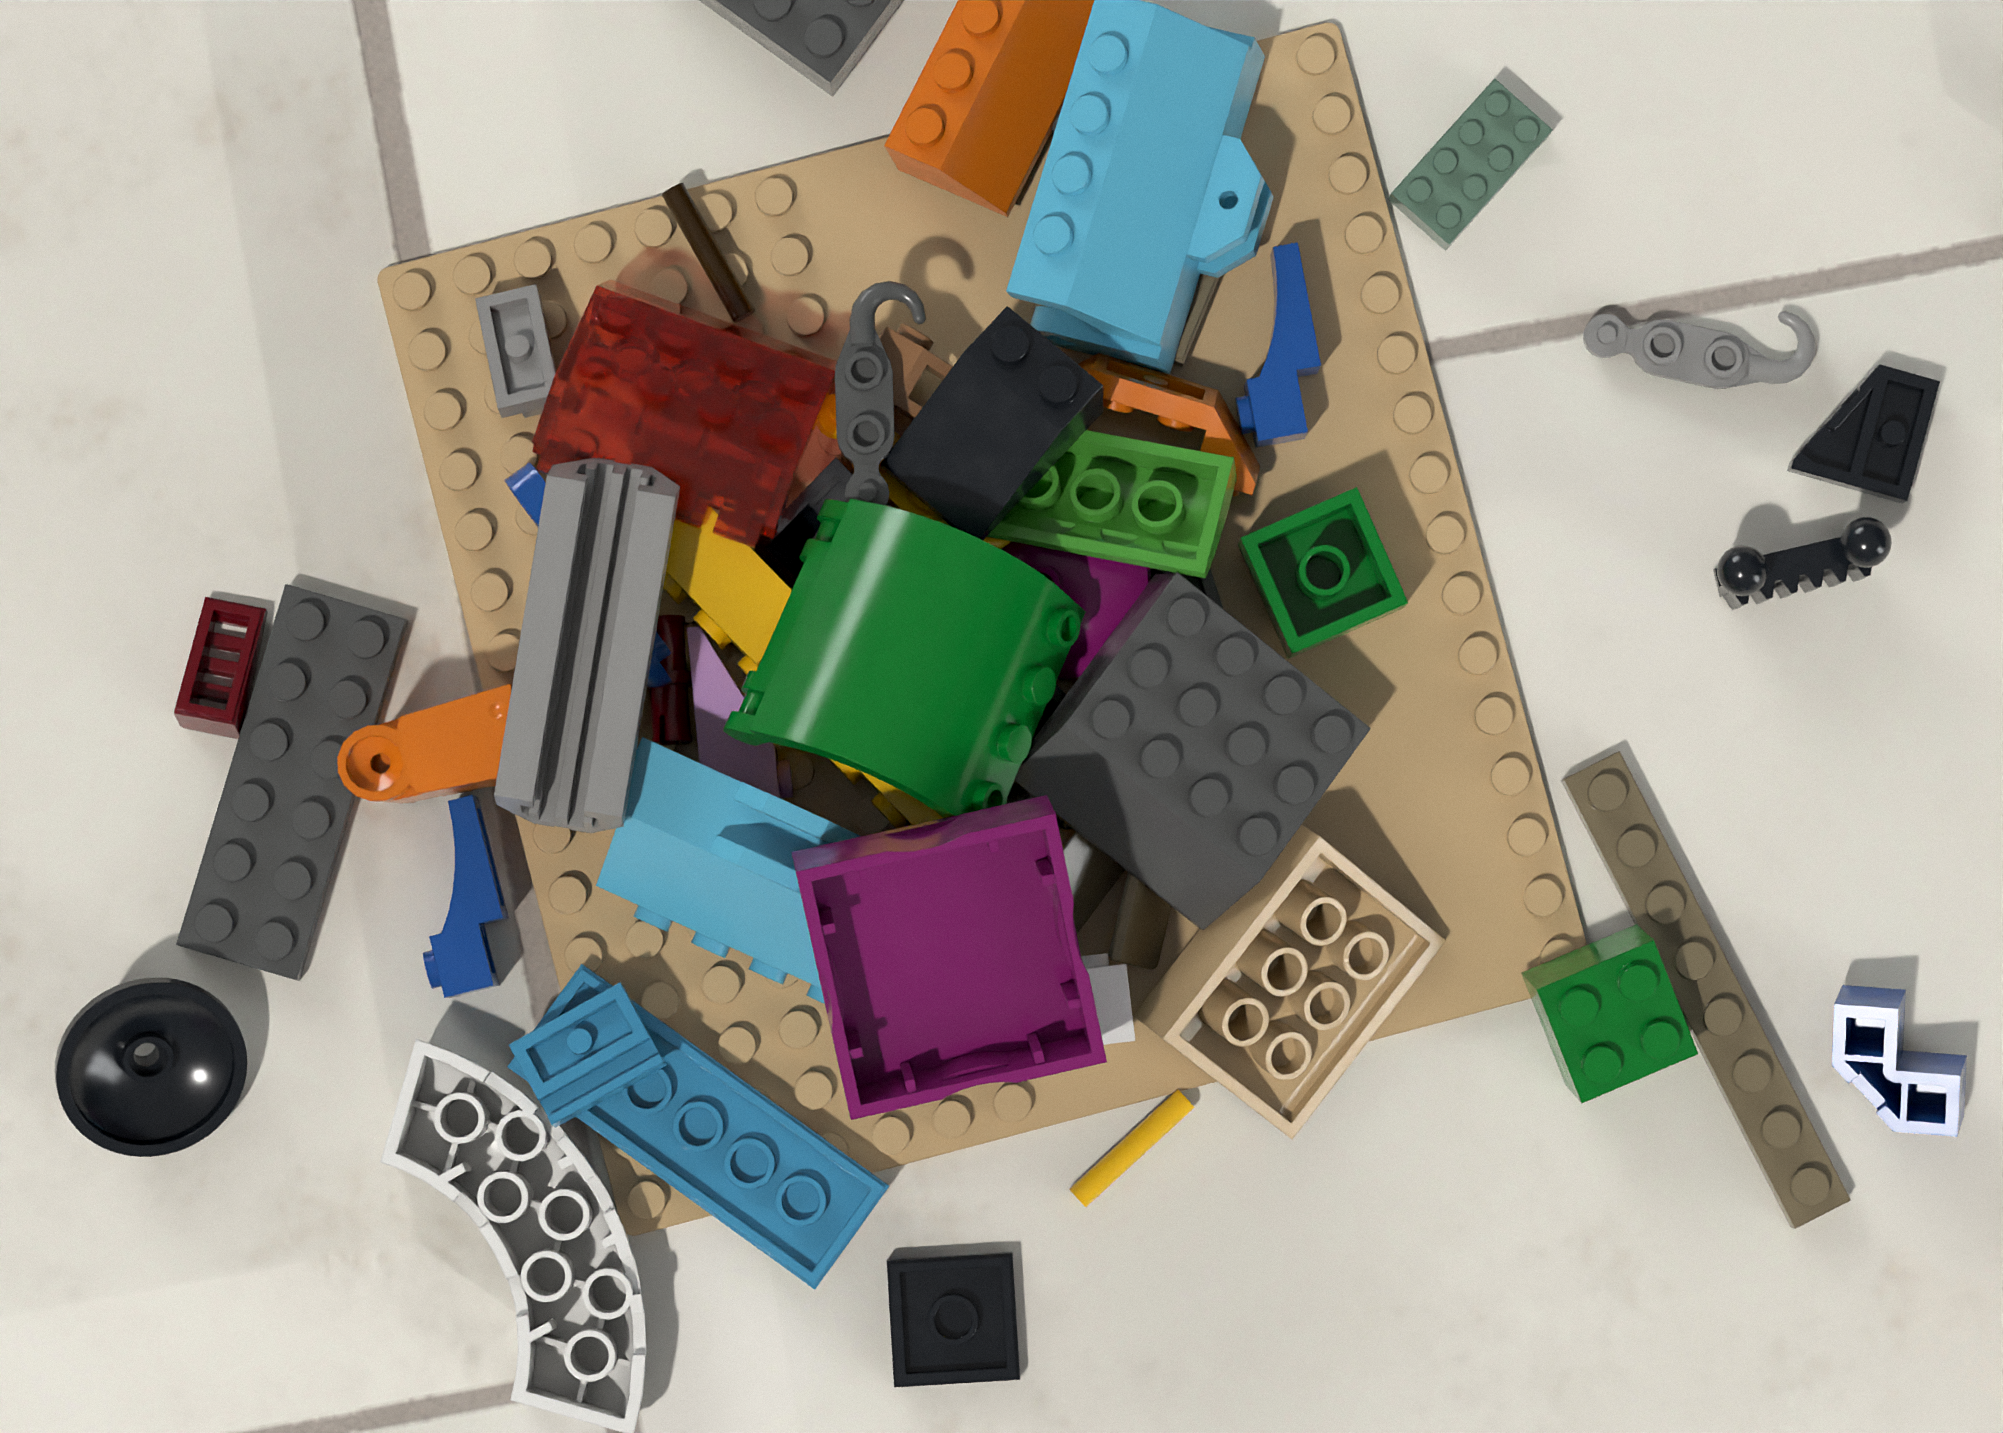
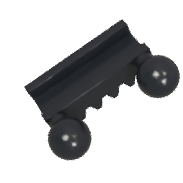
[1713,517,1892,610]

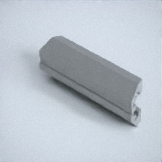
[494,457,680,833]

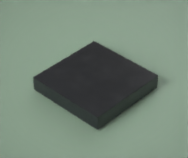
[887,1252,1020,1387]

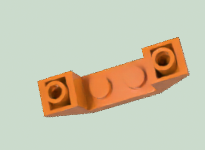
[1078,353,1260,496]

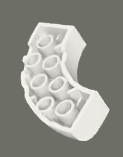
[380,1039,647,1433]

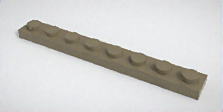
[1561,751,1851,1229]

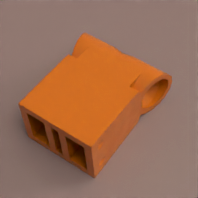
[337,684,512,804]

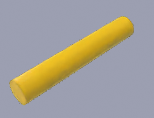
[1069,1089,1195,1207]

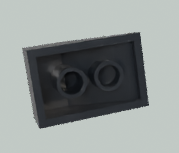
[881,306,1104,540]

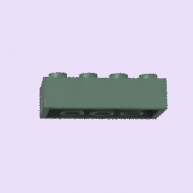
[1388,78,1553,251]

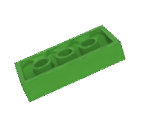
[987,430,1237,578]

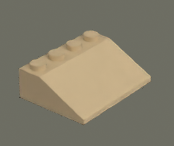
[1133,825,1446,1140]

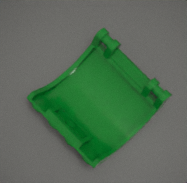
[723,499,1086,818]

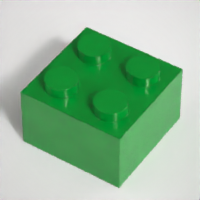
[1237,487,1408,659]
[1521,924,1698,1103]

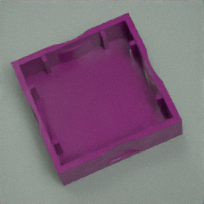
[791,795,1107,1120]

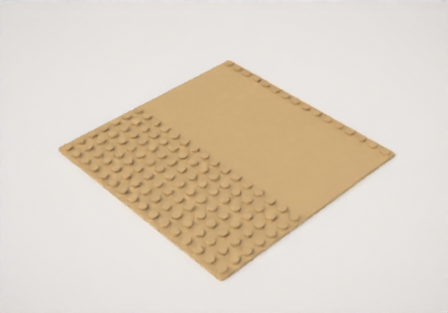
[377,23,1587,1236]

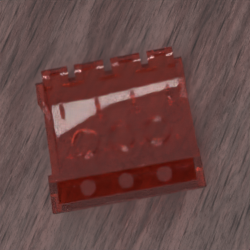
[532,280,837,548]

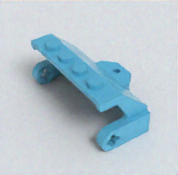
[1006,0,1274,374]
[596,737,861,1004]

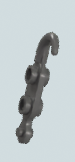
[835,281,926,506]

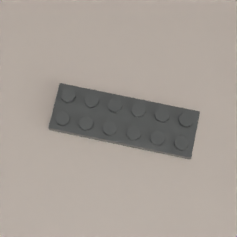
[176,584,408,981]

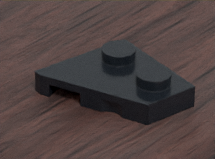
[1787,364,1940,504]

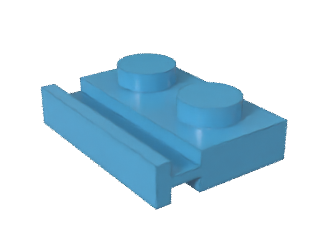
[509,982,667,1128]

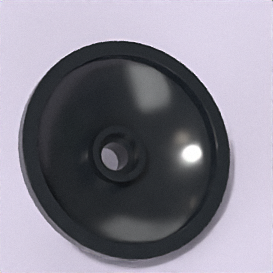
[54,978,248,1157]

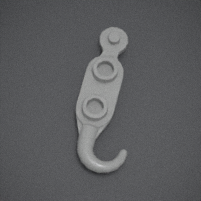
[1583,311,1815,389]

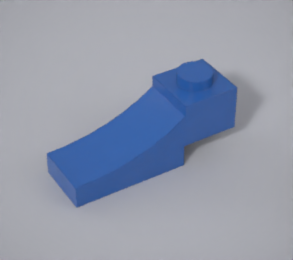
[1235,242,1321,448]
[423,795,509,998]

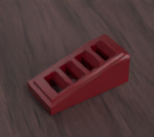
[174,597,268,739]

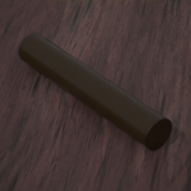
[662,183,755,323]

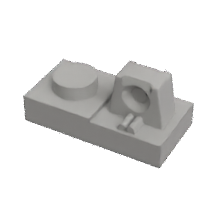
[475,284,563,418]

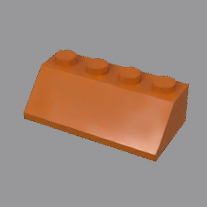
[884,0,1094,217]

